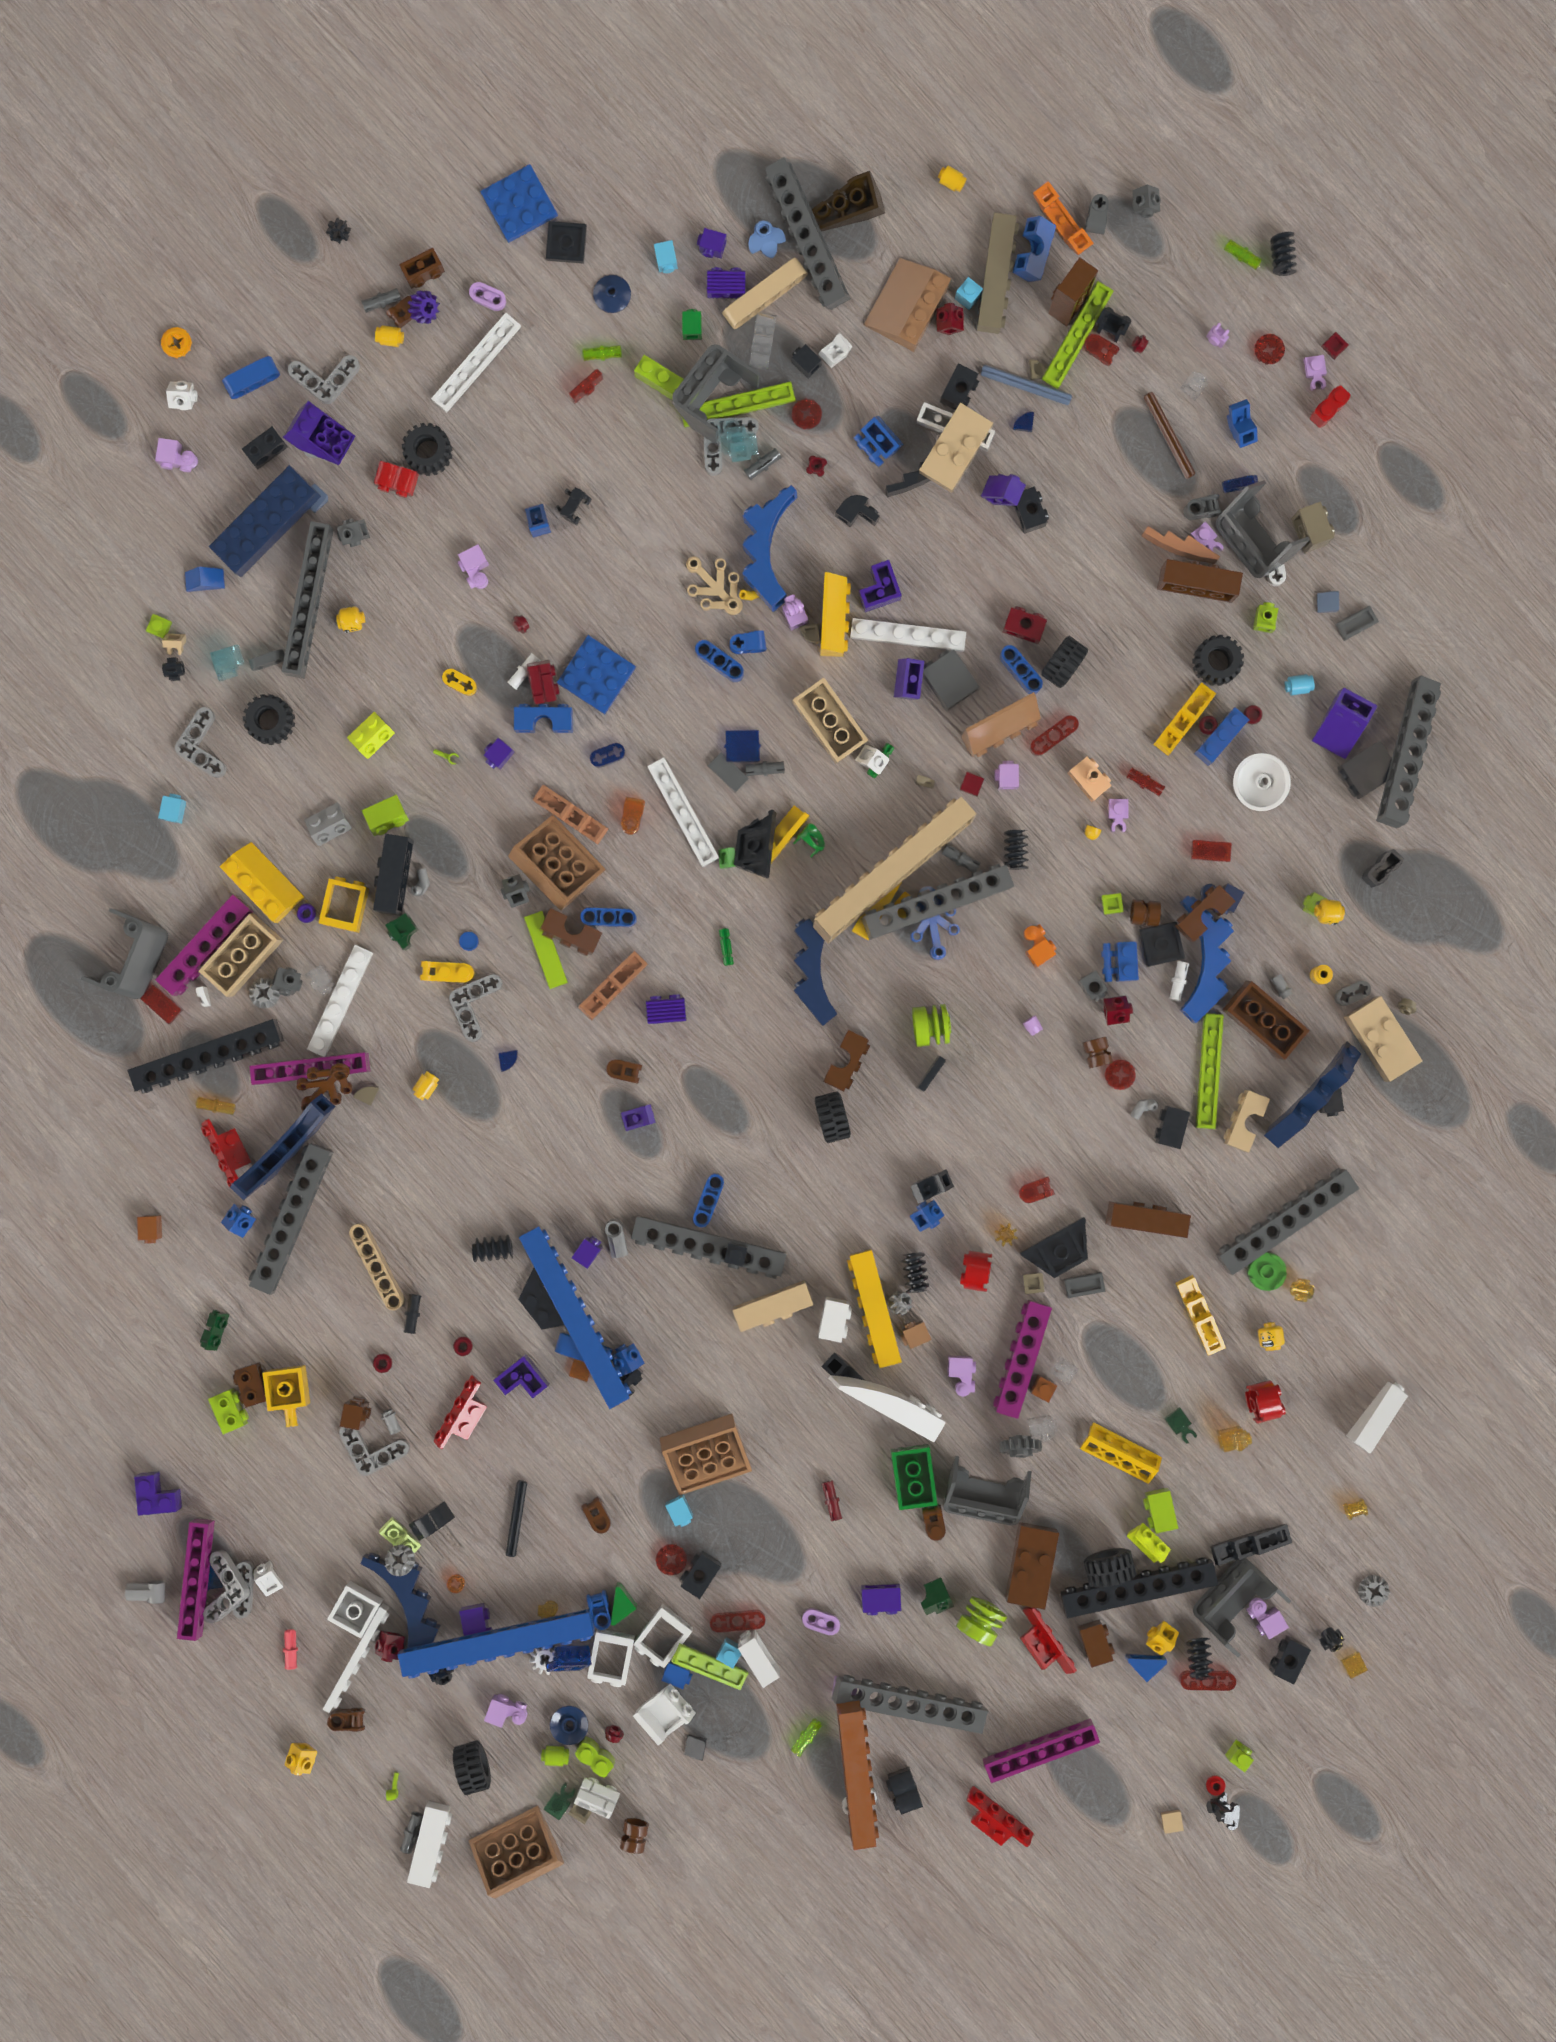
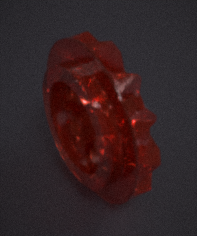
[1254,334,1285,365]
[792,398,822,429]
[1105,1059,1136,1090]
[656,1544,687,1575]

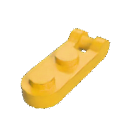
[420,961,475,983]

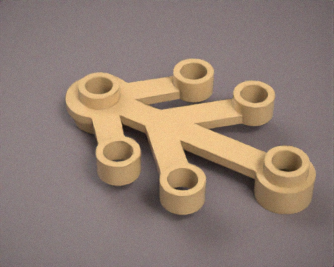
[686,556,743,615]

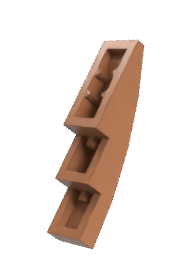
[1141,526,1220,564]
[533,785,608,845]
[578,951,648,1021]

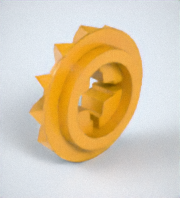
[161,327,192,359]

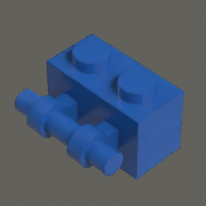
[853,416,904,467]
[1101,942,1139,982]

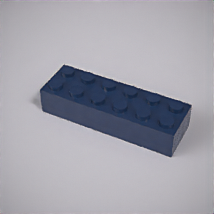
[208,465,321,577]

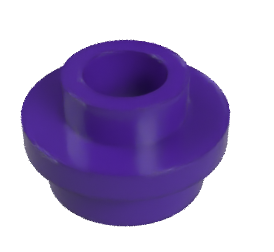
[297,904,316,923]

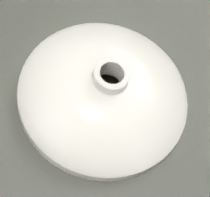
[1233,753,1291,811]

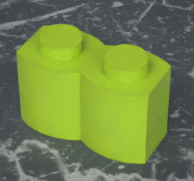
[575,1736,615,1778]

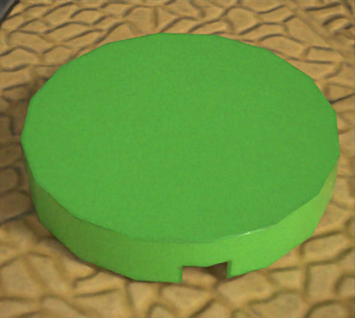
[1248,1253,1287,1291]

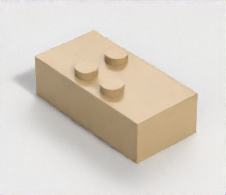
[919,403,993,493]
[792,678,868,764]
[199,914,283,997]
[1343,996,1422,1082]
[732,1280,813,1332]

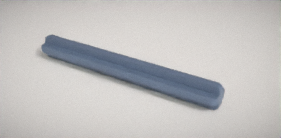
[981,365,1072,405]

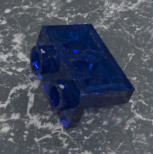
[546,1646,592,1672]

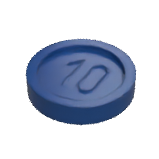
[459,932,479,951]

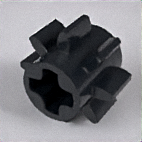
[326,217,351,244]
[162,657,185,681]
[1319,1627,1345,1652]
[429,1668,454,1685]

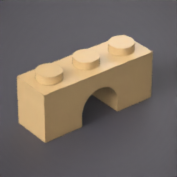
[1223,1090,1270,1153]

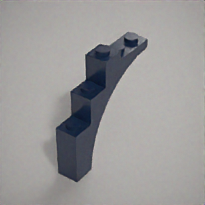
[794,918,837,1026]
[1264,1041,1361,1148]
[230,1094,336,1201]
[360,1553,441,1648]

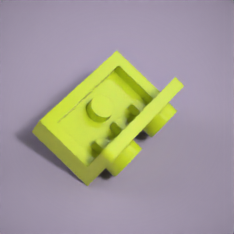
[347,712,395,759]
[1127,1523,1171,1563]

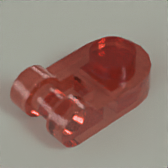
[1084,334,1120,366]
[1019,1176,1055,1203]

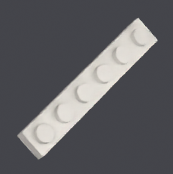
[431,313,521,413]
[850,618,966,652]
[647,758,719,867]
[307,945,373,1057]
[323,1603,389,1713]

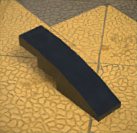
[885,461,931,498]
[1210,1524,1292,1566]

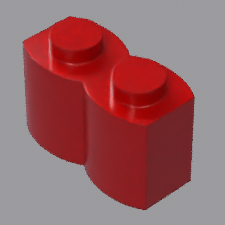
[1310,385,1351,428]
[374,461,419,498]

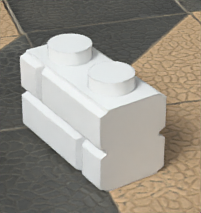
[573,1777,620,1819]

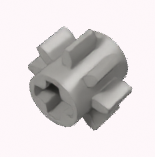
[888,1291,912,1316]

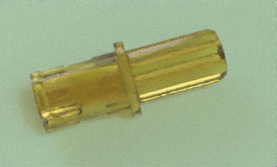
[196,1096,236,1115]

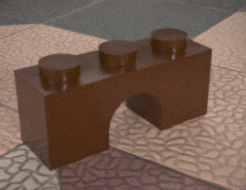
[1175,885,1236,943]
[539,908,602,956]
[823,1030,870,1092]

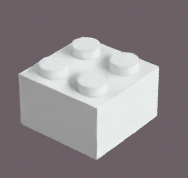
[818,1296,852,1343]
[327,1581,384,1638]

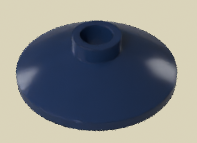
[593,275,631,313]
[550,1706,589,1745]

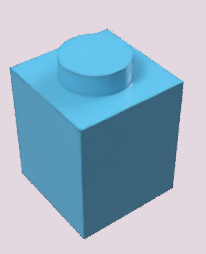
[654,240,678,273]
[955,277,983,311]
[158,793,186,824]
[665,1494,693,1527]
[716,1637,741,1669]

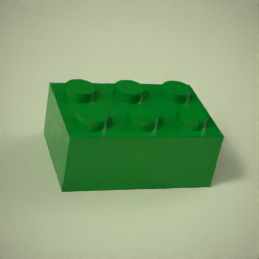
[890,1444,938,1510]

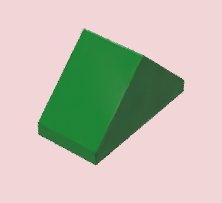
[611,1582,637,1626]

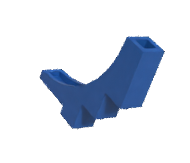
[742,485,798,612]
[1180,896,1234,1024]

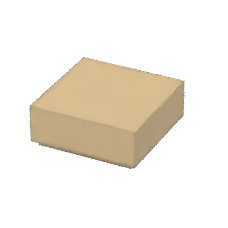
[1161,1809,1184,1834]

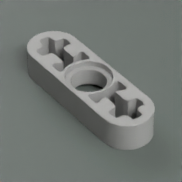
[233,1560,254,1618]

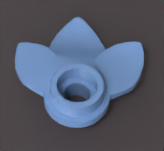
[748,220,786,258]

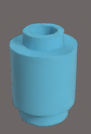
[1285,674,1315,696]

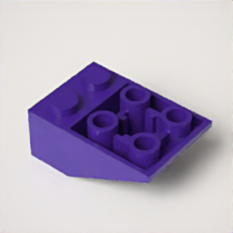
[283,401,356,465]
[1312,688,1377,759]

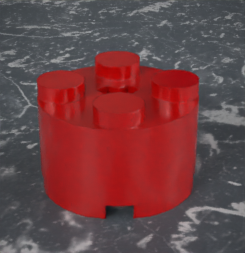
[960,1250,992,1292]
[1245,1380,1286,1424]

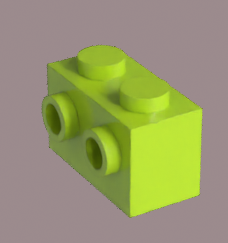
[361,794,409,836]
[208,1388,249,1435]
[1143,1488,1179,1534]

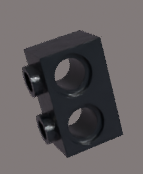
[242,426,288,470]

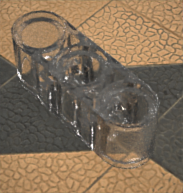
[749,312,776,370]

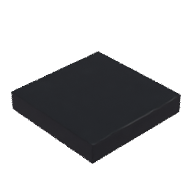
[546,221,587,264]
[1139,921,1185,967]
[916,1056,946,1092]

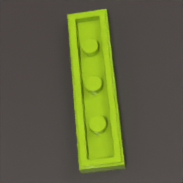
[524,911,568,989]
[671,1643,748,1690]

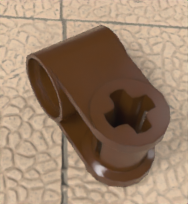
[327,1708,365,1732]

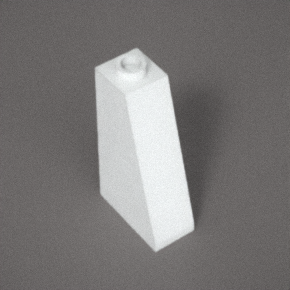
[1346,1382,1408,1453]

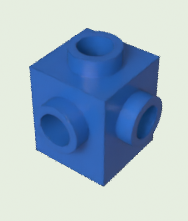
[910,1200,945,1232]
[221,1204,256,1238]
[612,1343,645,1377]

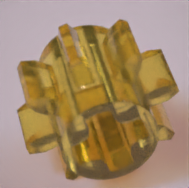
[994,1223,1018,1247]
[1290,1278,1314,1302]

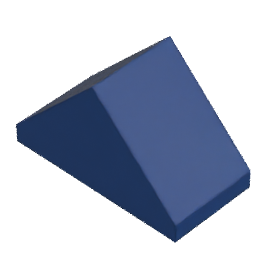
[525,504,551,538]
[185,567,225,592]
[1125,1654,1167,1682]

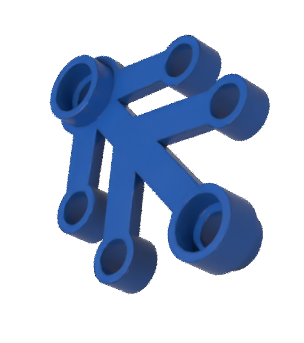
[910,886,960,960]

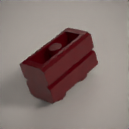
[527,660,560,704]

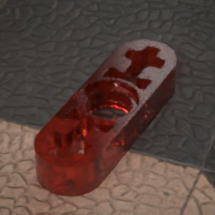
[1030,715,1079,756]
[710,1610,766,1633]
[1179,1670,1236,1691]

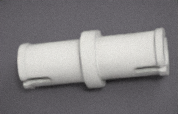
[507,653,541,690]
[1169,961,1189,1001]

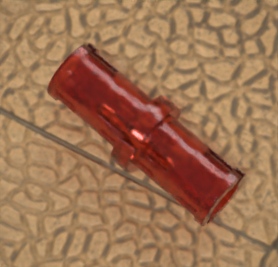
[1126,767,1165,796]

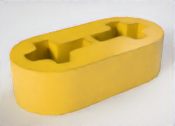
[442,669,477,696]

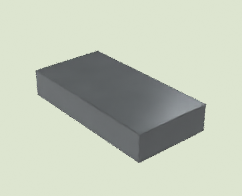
[1335,605,1379,641]
[708,752,749,793]
[1064,1272,1106,1298]

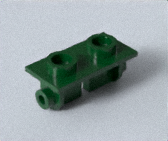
[200,1309,230,1351]

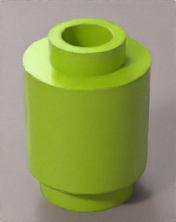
[541,1745,569,1766]

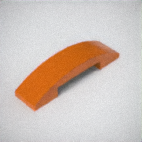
[1033,181,1094,255]

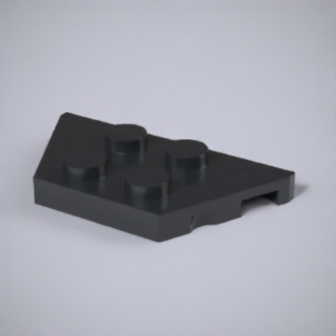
[734,810,777,879]
[1020,1217,1088,1278]
[518,1268,564,1330]

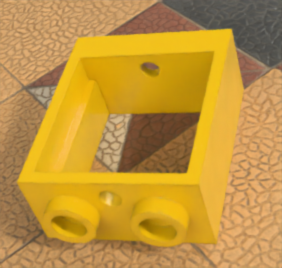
[319,876,370,933]

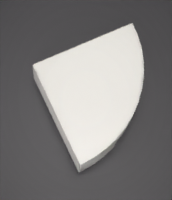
[196,986,211,1007]

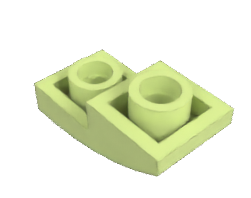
[379,1517,421,1553]

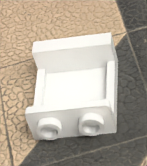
[633,1684,696,1745]

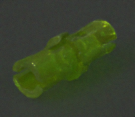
[1224,239,1263,270]
[583,345,622,361]
[791,1718,823,1757]

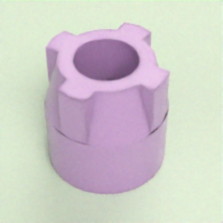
[1023,1015,1043,1036]

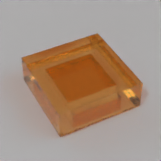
[569,1359,590,1382]

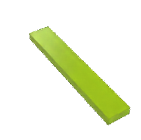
[1041,281,1114,389]
[682,382,795,427]
[1195,1013,1224,1129]

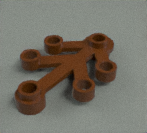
[296,1063,352,1111]

